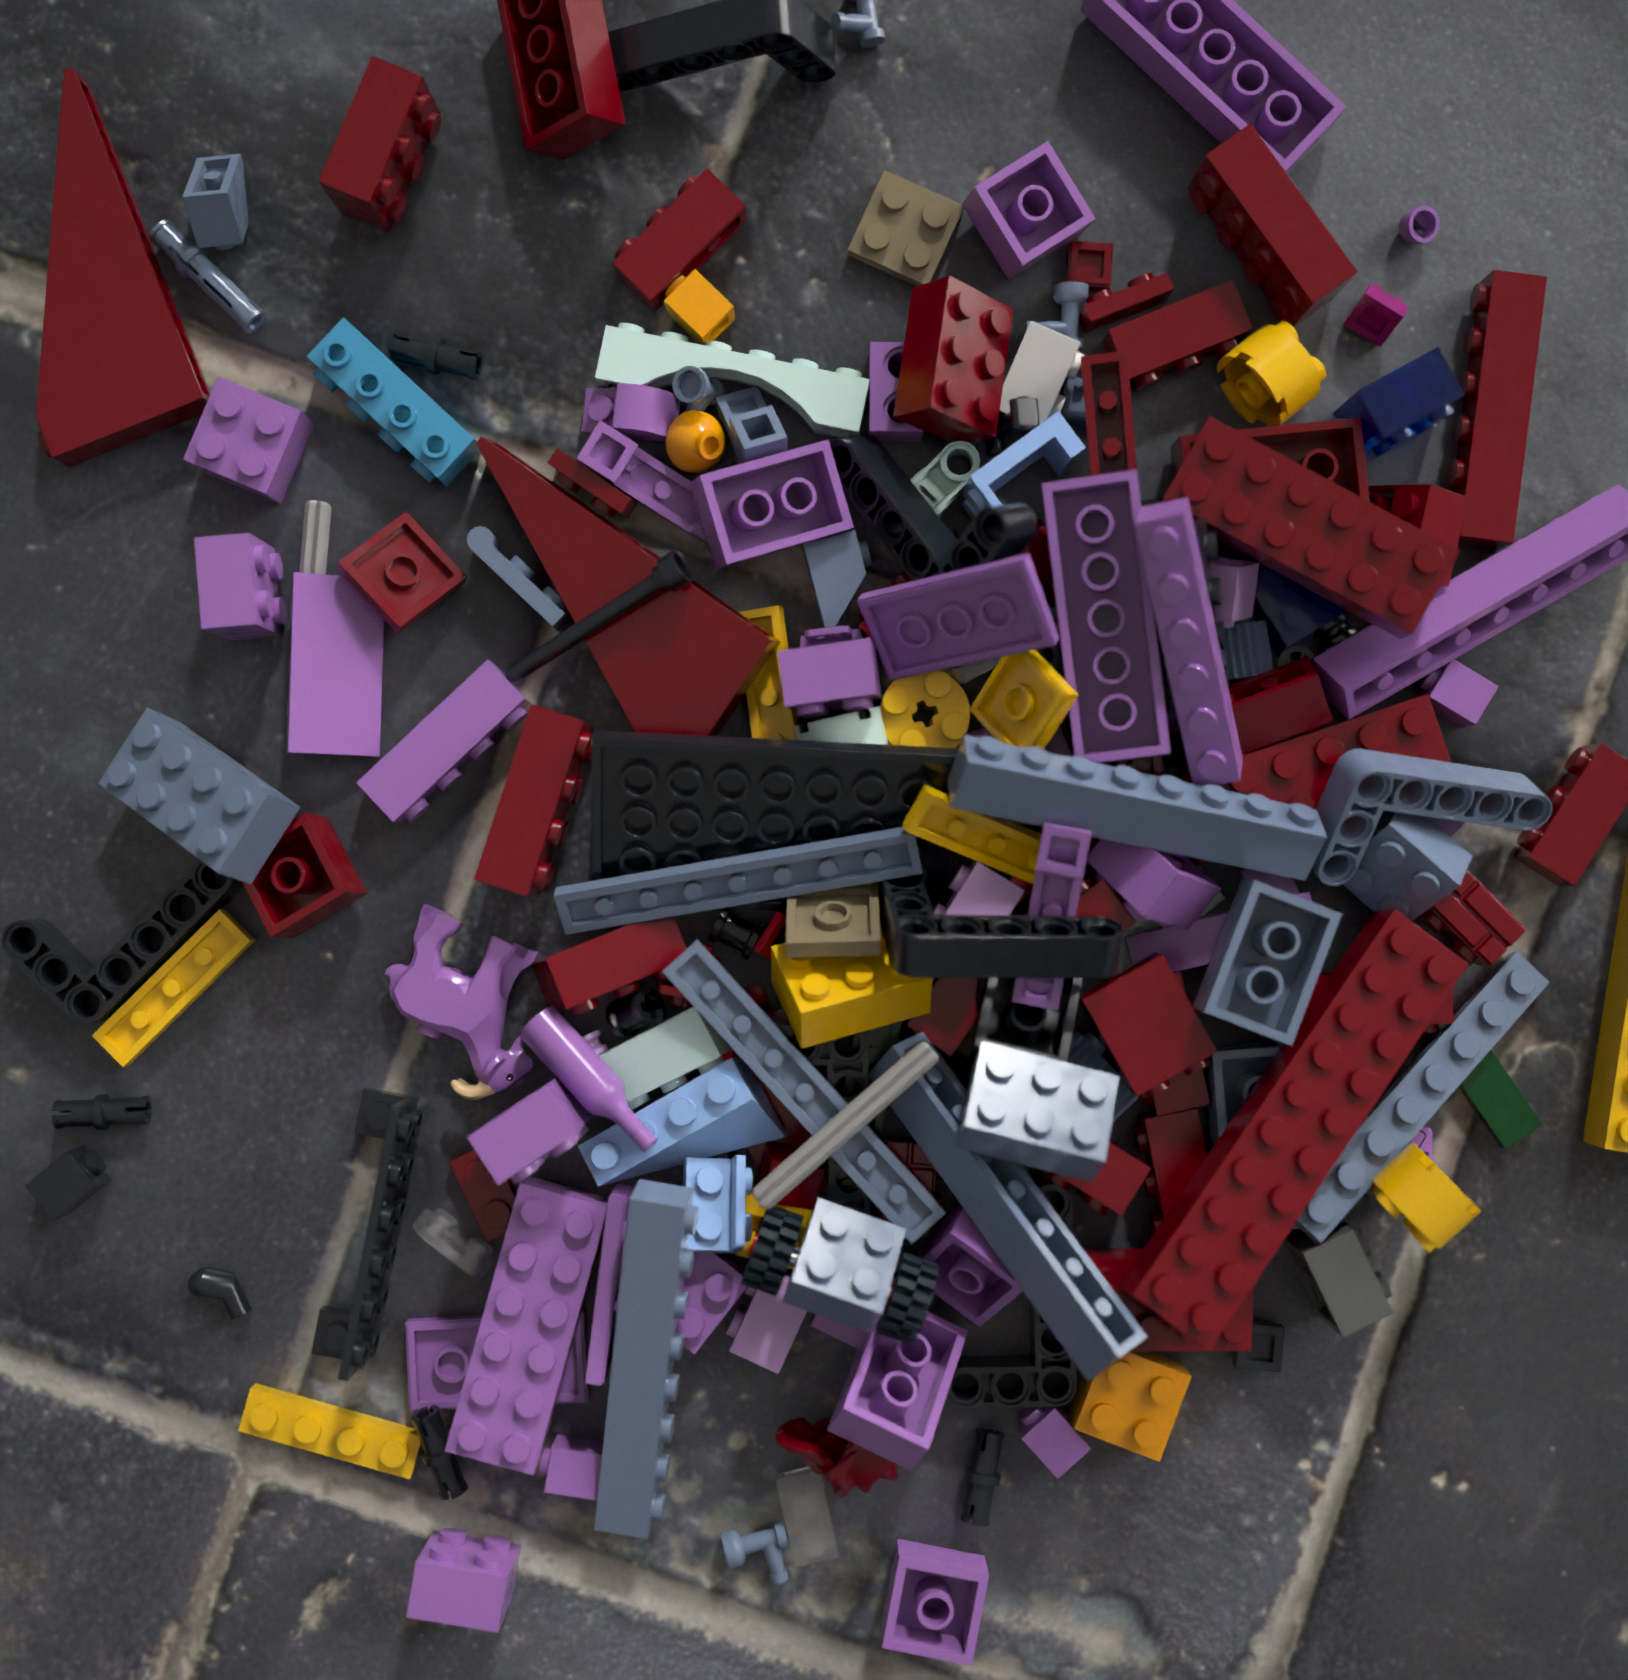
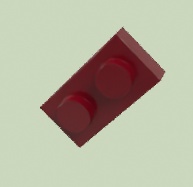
[1079,272,1174,334]
[548,448,638,518]
[449,1149,517,1243]

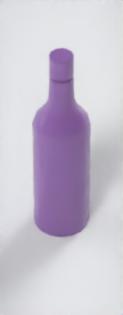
[520,1006,657,1152]

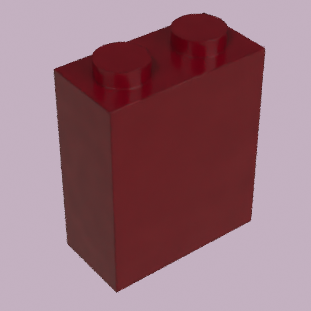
[1079,953,1218,1098]

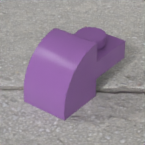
[581,383,681,442]

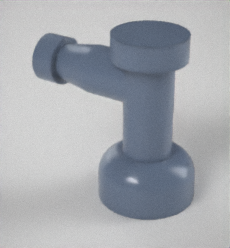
[829,0,886,48]
[1025,282,1089,351]
[672,366,726,412]
[721,1520,789,1584]

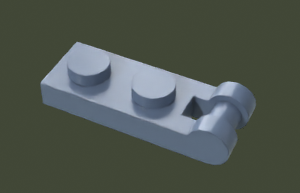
[467,526,570,632]

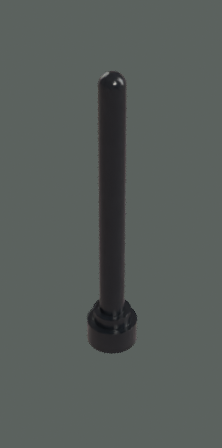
[505,550,693,683]

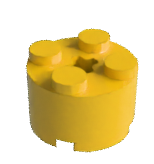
[1217,321,1327,427]
[880,670,970,748]
[1369,1142,1482,1253]

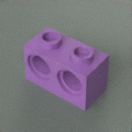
[868,342,923,442]

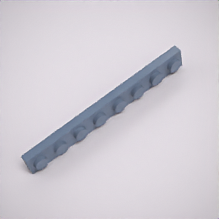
[554,827,922,935]
[662,939,946,1244]
[1295,951,1550,1243]

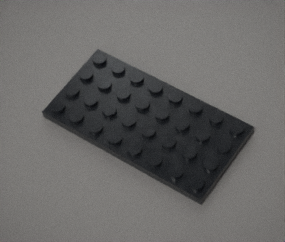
[592,730,959,911]

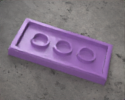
[857,553,1060,681]
[287,572,384,757]
[585,1184,634,1386]
[405,1309,590,1412]

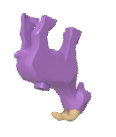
[385,904,539,1100]

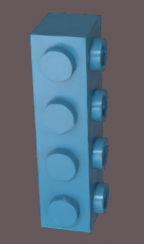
[307,317,480,487]

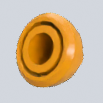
[666,410,726,473]

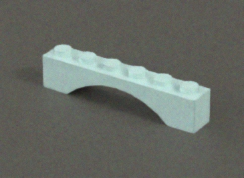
[595,323,870,438]

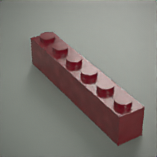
[1448,270,1547,550]

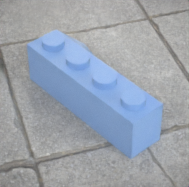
[578,1057,787,1187]

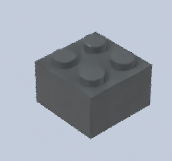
[1283,1221,1393,1338]

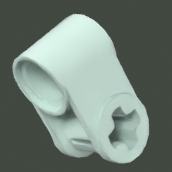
[910,441,980,518]

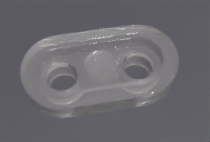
[413,1208,495,1280]

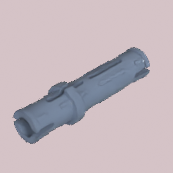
[149,219,266,334]

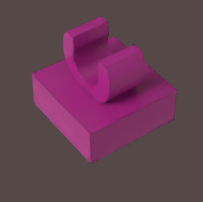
[1343,284,1409,347]

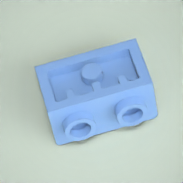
[683,1155,753,1253]

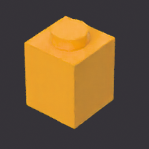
[664,269,736,345]

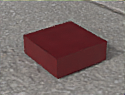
[1065,241,1114,291]

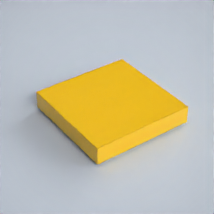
[969,650,1079,750]

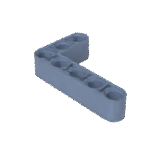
[1312,749,1553,886]

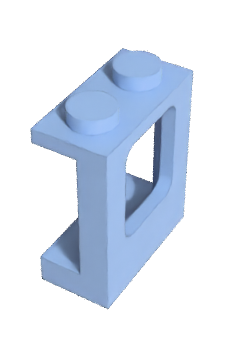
[962,411,1086,520]

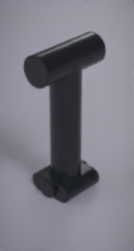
[986,396,1040,457]

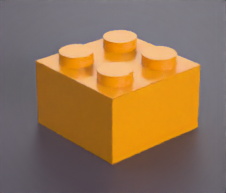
[1067,1352,1192,1462]

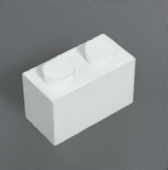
[1000,321,1085,424]

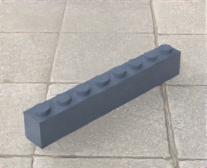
[948,735,1327,881]
[869,1031,1147,1381]
[594,1179,699,1539]

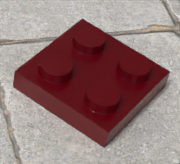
[337,512,467,634]

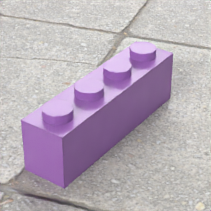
[356,659,531,823]

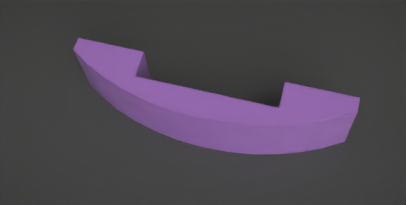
[576,420,709,546]
[1012,822,1092,1010]

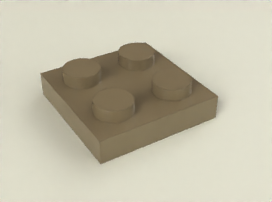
[847,170,964,287]
[786,882,881,958]

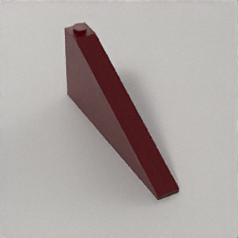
[36,67,211,467]
[476,436,780,736]

